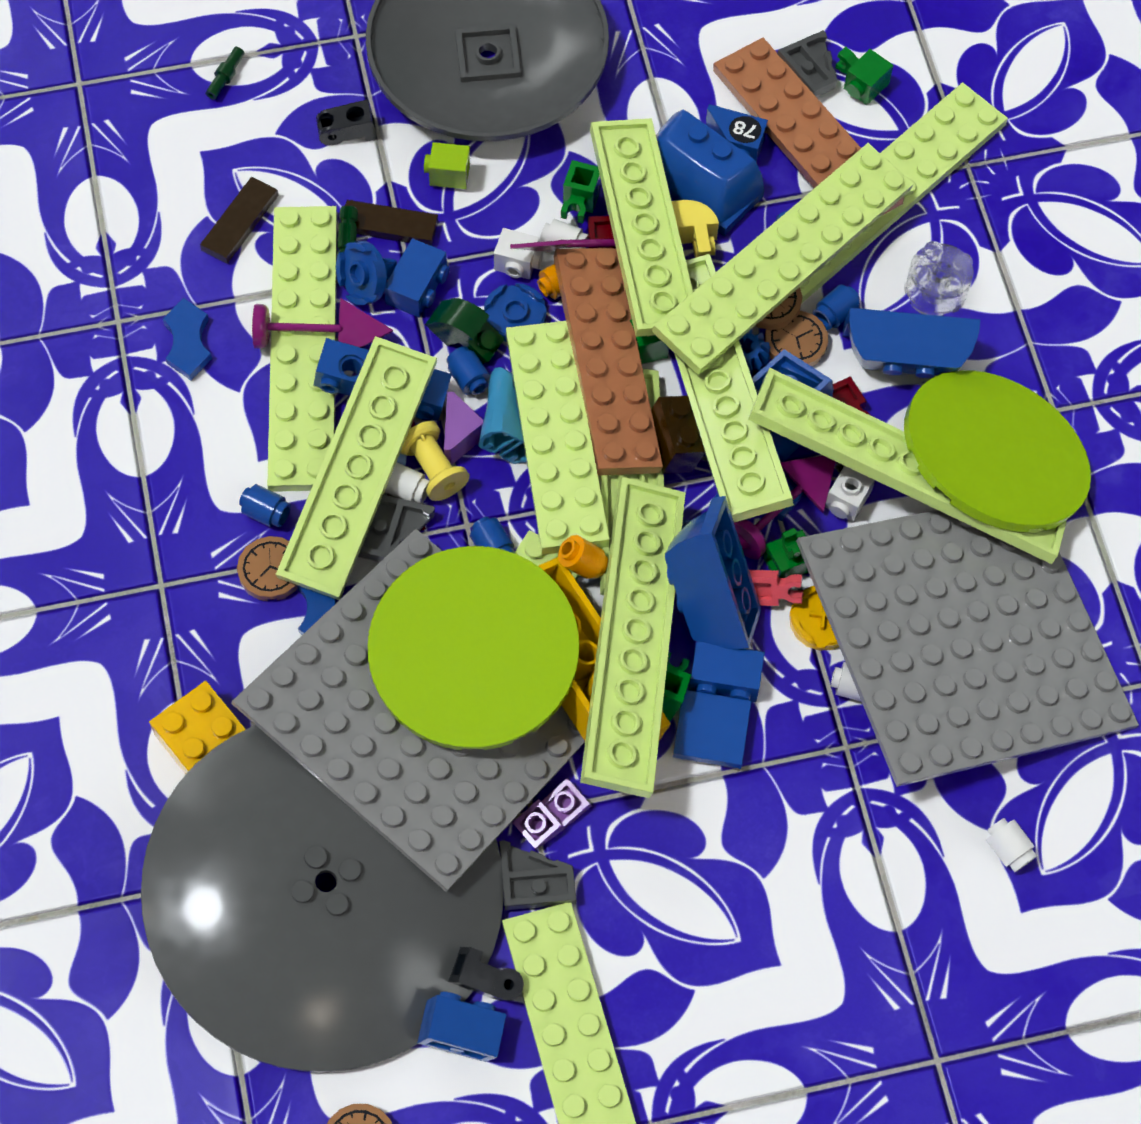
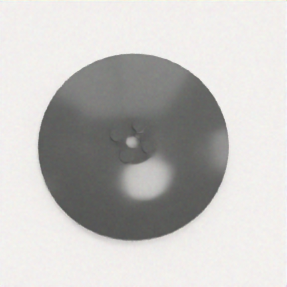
[366,0,609,141]

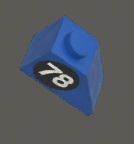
[706,104,768,163]

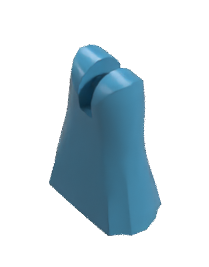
[479,367,527,464]

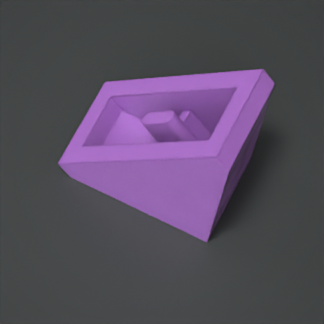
[444,392,483,465]

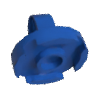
[336,241,397,305]

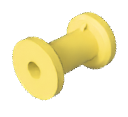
[401,421,470,501]

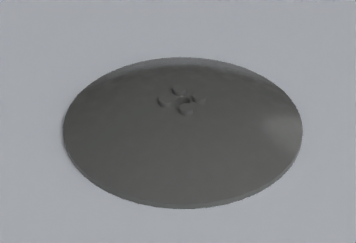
[141,725,503,1072]

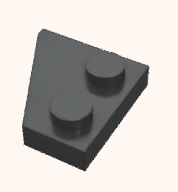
[777,30,837,97]
[358,495,435,562]
[499,840,576,910]

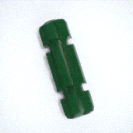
[337,206,358,256]

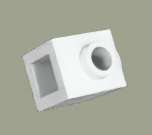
[494,228,543,279]
[825,466,875,522]

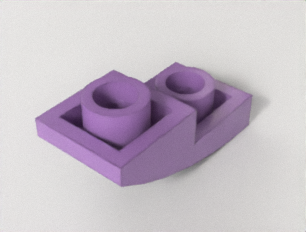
[513,778,592,849]

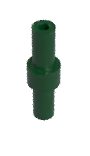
[205,46,245,100]

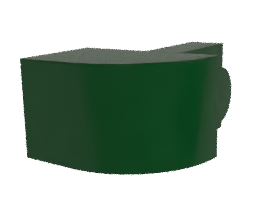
[425,298,505,364]

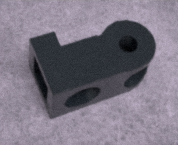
[316,99,378,145]
[448,947,524,1001]

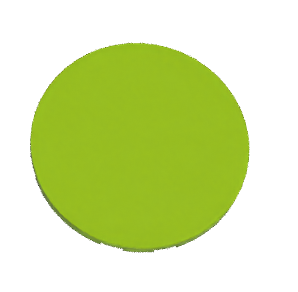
[904,370,1091,532]
[367,546,579,750]

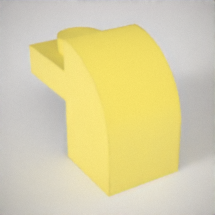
[672,200,719,258]

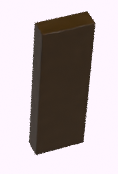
[200,176,279,264]
[341,200,438,246]

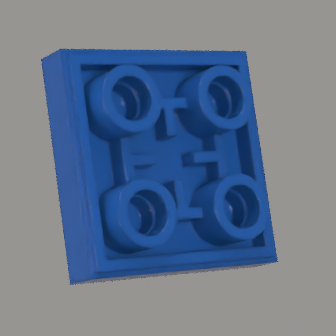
[672,690,751,769]

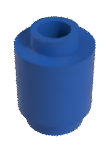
[813,285,860,330]
[446,347,490,395]
[239,484,291,528]
[469,517,516,554]

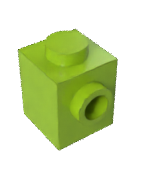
[424,142,470,189]

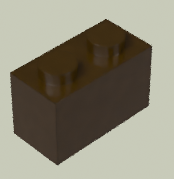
[651,396,705,474]

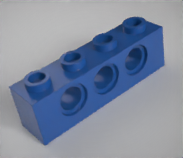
[313,338,452,421]

